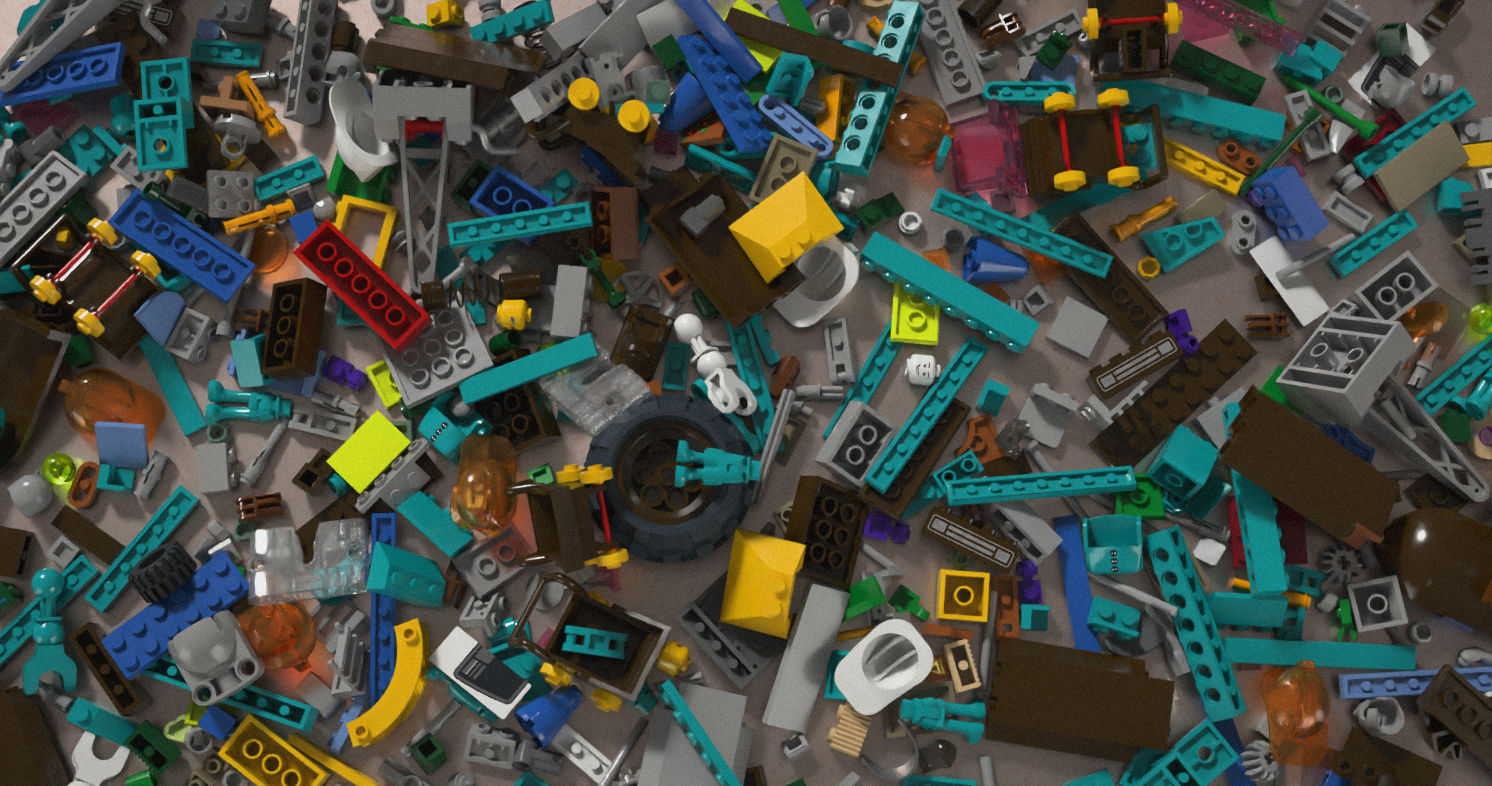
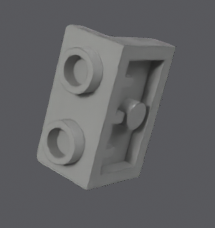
[110,145,170,191]
[164,307,218,365]
[459,587,509,637]
[463,723,520,770]

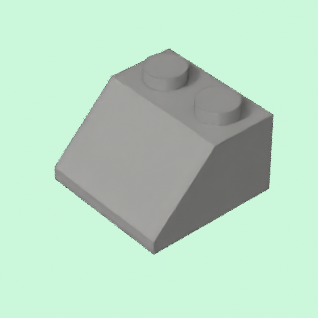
[1347,575,1409,633]

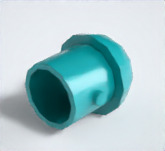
[110,94,136,139]

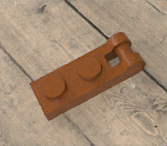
[992,575,1020,644]

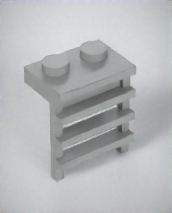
[1301,0,1371,65]
[1078,380,1148,432]
[294,599,371,654]
[327,622,370,699]

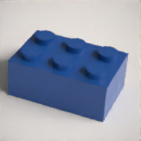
[470,164,556,248]
[1251,166,1330,241]

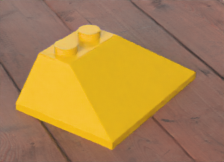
[728,171,845,284]
[719,528,806,640]

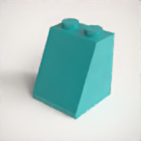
[1145,424,1219,502]

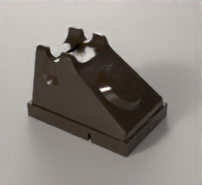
[606,302,676,383]

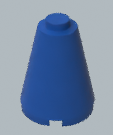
[657,72,715,136]
[962,236,1030,283]
[513,684,582,749]

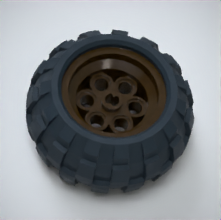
[584,393,754,564]

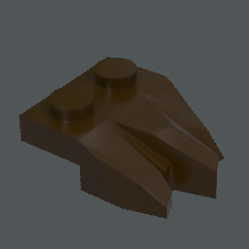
[1418,705,1469,762]

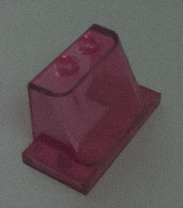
[948,98,1029,199]

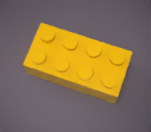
[218,714,332,786]

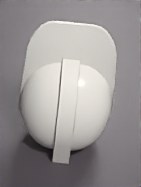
[329,79,401,182]
[773,236,859,327]
[834,619,933,715]

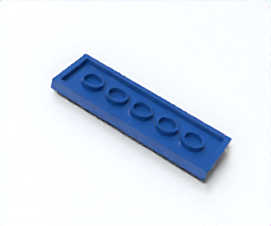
[676,35,773,153]
[0,42,126,107]
[107,188,256,304]
[101,551,253,680]

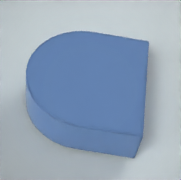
[195,18,222,41]

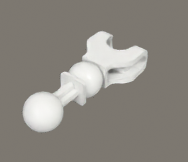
[673,314,757,416]
[67,731,130,786]

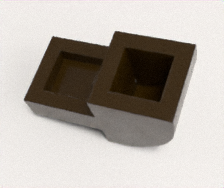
[292,447,335,497]

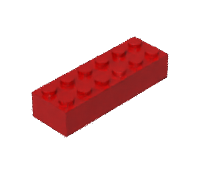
[293,219,433,355]

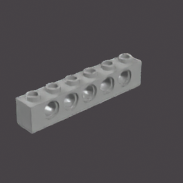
[283,0,338,126]
[510,52,596,123]

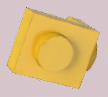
[426,0,464,30]

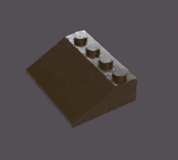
[475,348,562,464]
[784,475,870,590]

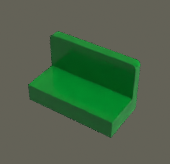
[841,576,887,623]

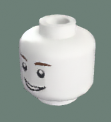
[905,354,940,386]

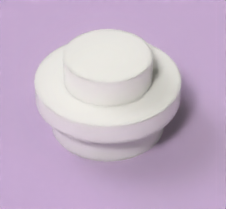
[898,212,922,235]

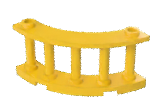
[346,618,431,748]

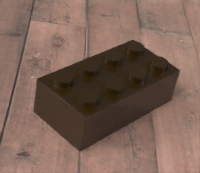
[260,277,328,382]

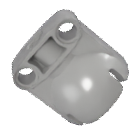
[167,610,265,706]

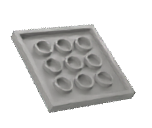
[371,288,495,410]

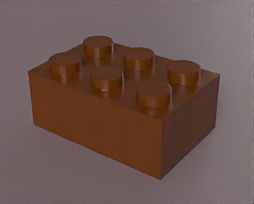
[590,184,640,260]

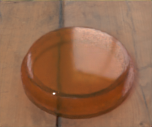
[241,226,289,274]
[1399,301,1450,337]

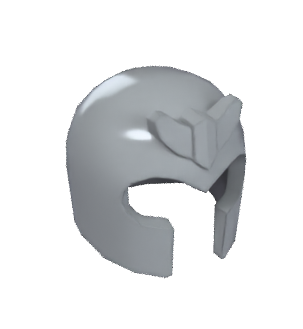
[810,4,853,43]
[324,51,363,87]
[1367,65,1415,108]
[6,470,53,517]
[1352,697,1404,737]

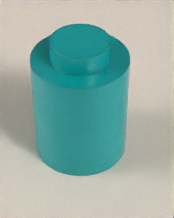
[486,616,524,648]

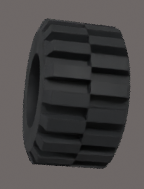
[127,541,197,603]

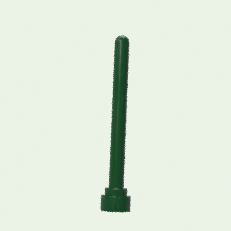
[1238,106,1324,197]

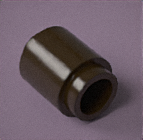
[332,21,359,53]

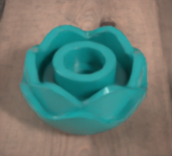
[1162,489,1191,514]

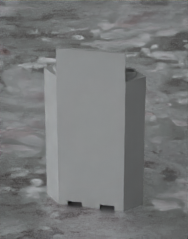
[637,681,754,786]

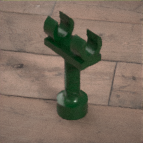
[142,181,206,227]
[581,249,628,310]

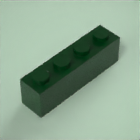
[1169,40,1267,106]

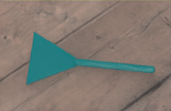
[522,621,553,702]

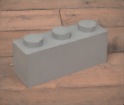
[539,2,608,62]
[986,500,1063,567]

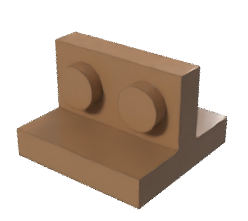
[199,76,258,125]

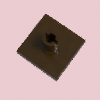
[536,227,591,267]

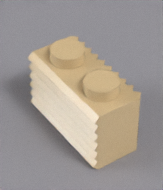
[942,639,982,693]
[826,701,874,758]

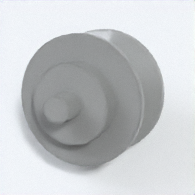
[418,206,447,229]
[390,229,416,254]
[448,771,476,786]

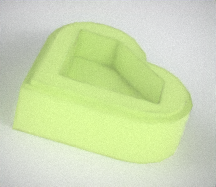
[163,714,195,744]

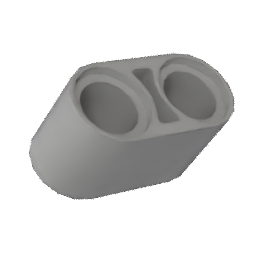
[294,671,345,719]

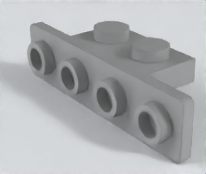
[355,437,431,514]

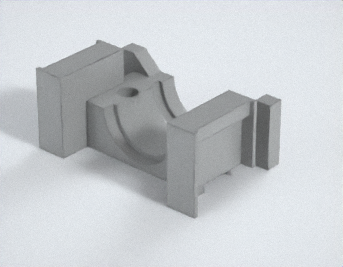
[584,47,637,109]
[861,566,911,625]

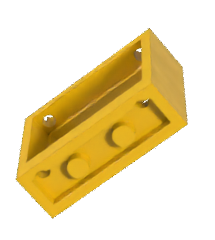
[332,194,401,273]

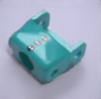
[418,390,493,464]
[1083,514,1144,574]

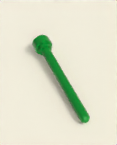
[1281,73,1379,141]

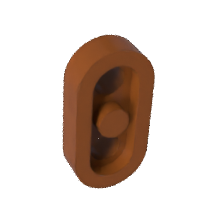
[1216,139,1261,177]
[67,461,100,509]

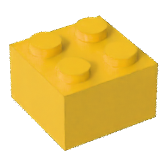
[935,569,990,624]

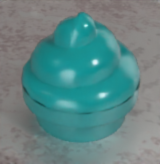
[327,472,351,496]

